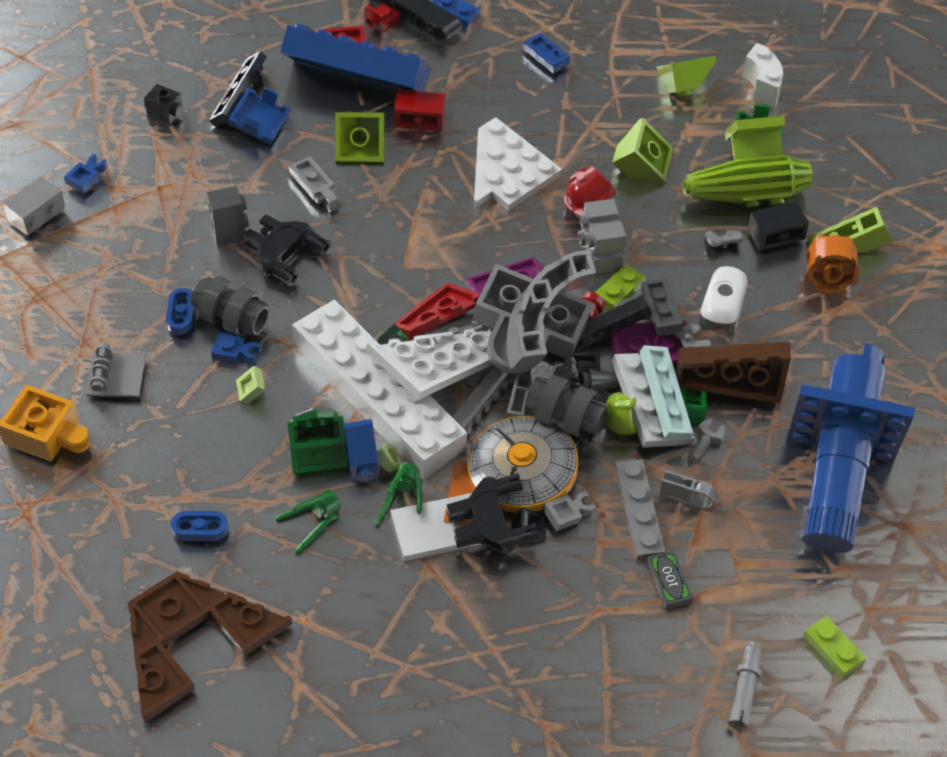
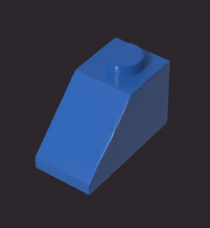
[344,419,379,482]

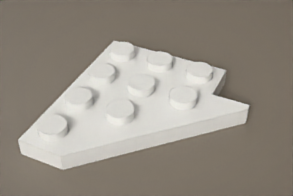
[474,117,562,212]

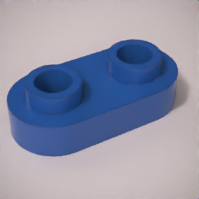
[166,288,195,335]
[171,511,228,541]

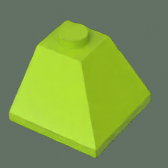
[657,56,717,97]
[335,112,385,162]
[612,118,673,184]

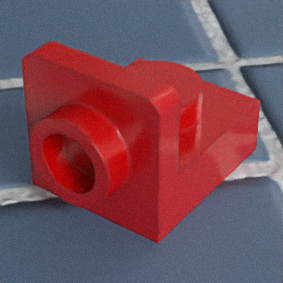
[364,3,400,34]

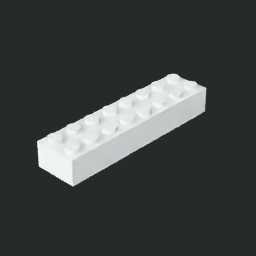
[292,299,467,479]

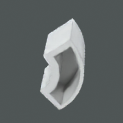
[743,43,783,108]

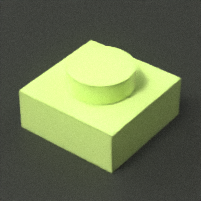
[236,366,265,405]

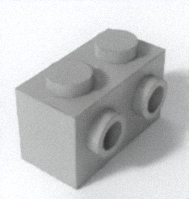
[3,176,65,236]

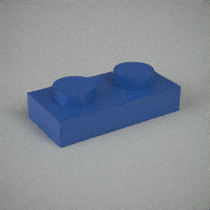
[432,0,480,28]

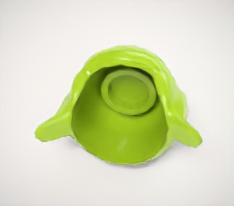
[605,392,637,435]

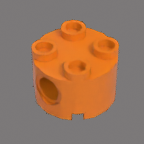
[806,235,859,294]

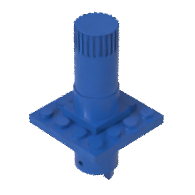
[787,343,915,553]

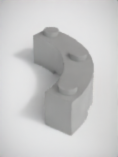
[507,249,596,370]

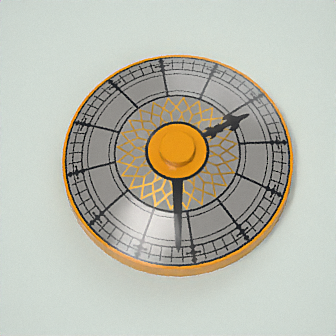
[468,416,578,513]

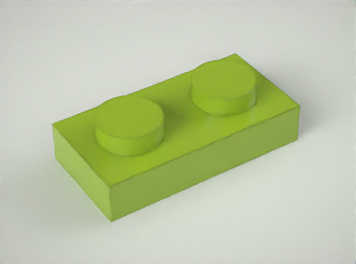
[595,264,646,310]
[803,616,866,678]

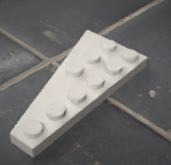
[365,327,493,400]

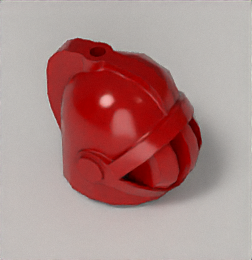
[564,165,617,219]

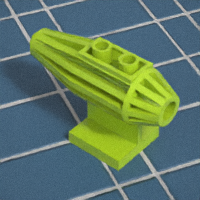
[683,116,813,208]

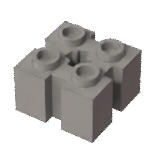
[578,199,626,273]

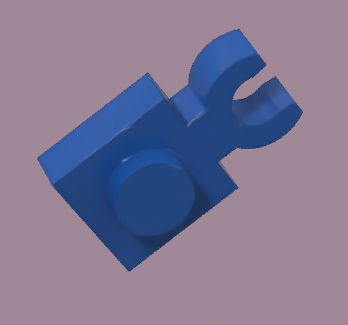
[64,154,108,193]
[211,332,261,364]

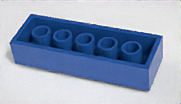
[280,23,431,92]

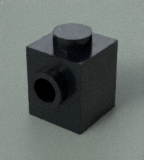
[143,84,184,125]

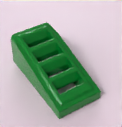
[680,388,707,426]

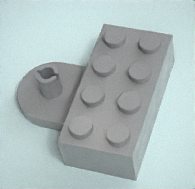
[473,264,593,374]

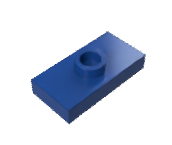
[523,33,571,73]

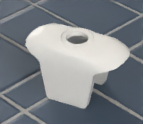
[699,266,748,333]

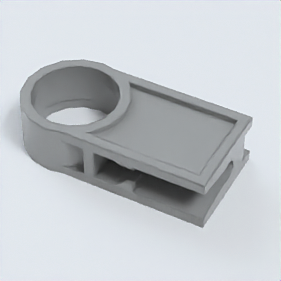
[660,470,718,510]

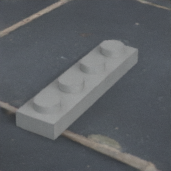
[615,459,665,561]

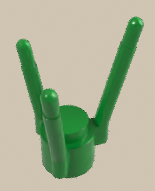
[375,463,424,526]
[275,490,341,554]

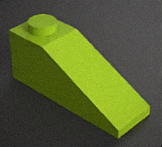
[807,207,893,253]

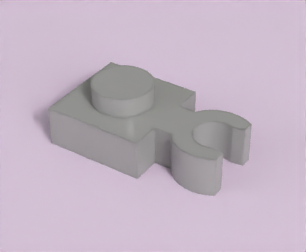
[542,492,596,531]

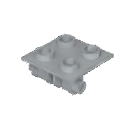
[85,342,146,397]

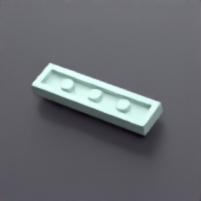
[640,345,693,440]

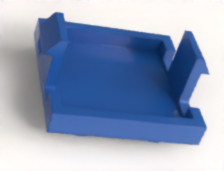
[227,87,291,145]

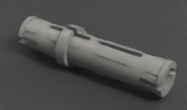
[728,642,764,730]

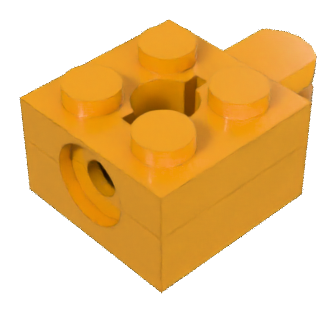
[0,384,90,462]

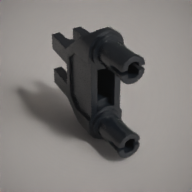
[243,214,331,286]
[446,473,539,553]

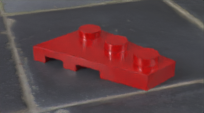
[392,282,481,339]

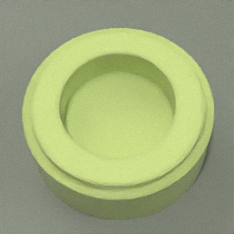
[377,444,402,472]

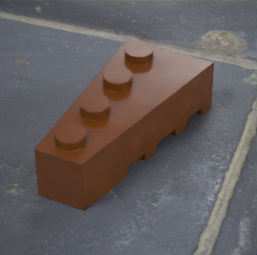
[675,342,791,403]

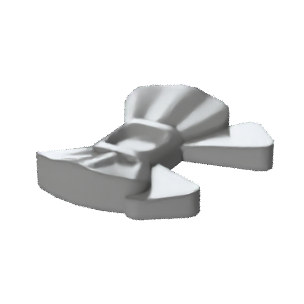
[704,229,742,248]
[674,324,711,347]

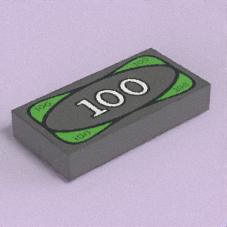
[646,551,693,610]

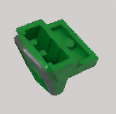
[287,407,348,474]

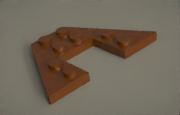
[128,571,292,723]

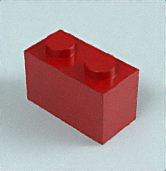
[394,90,445,131]

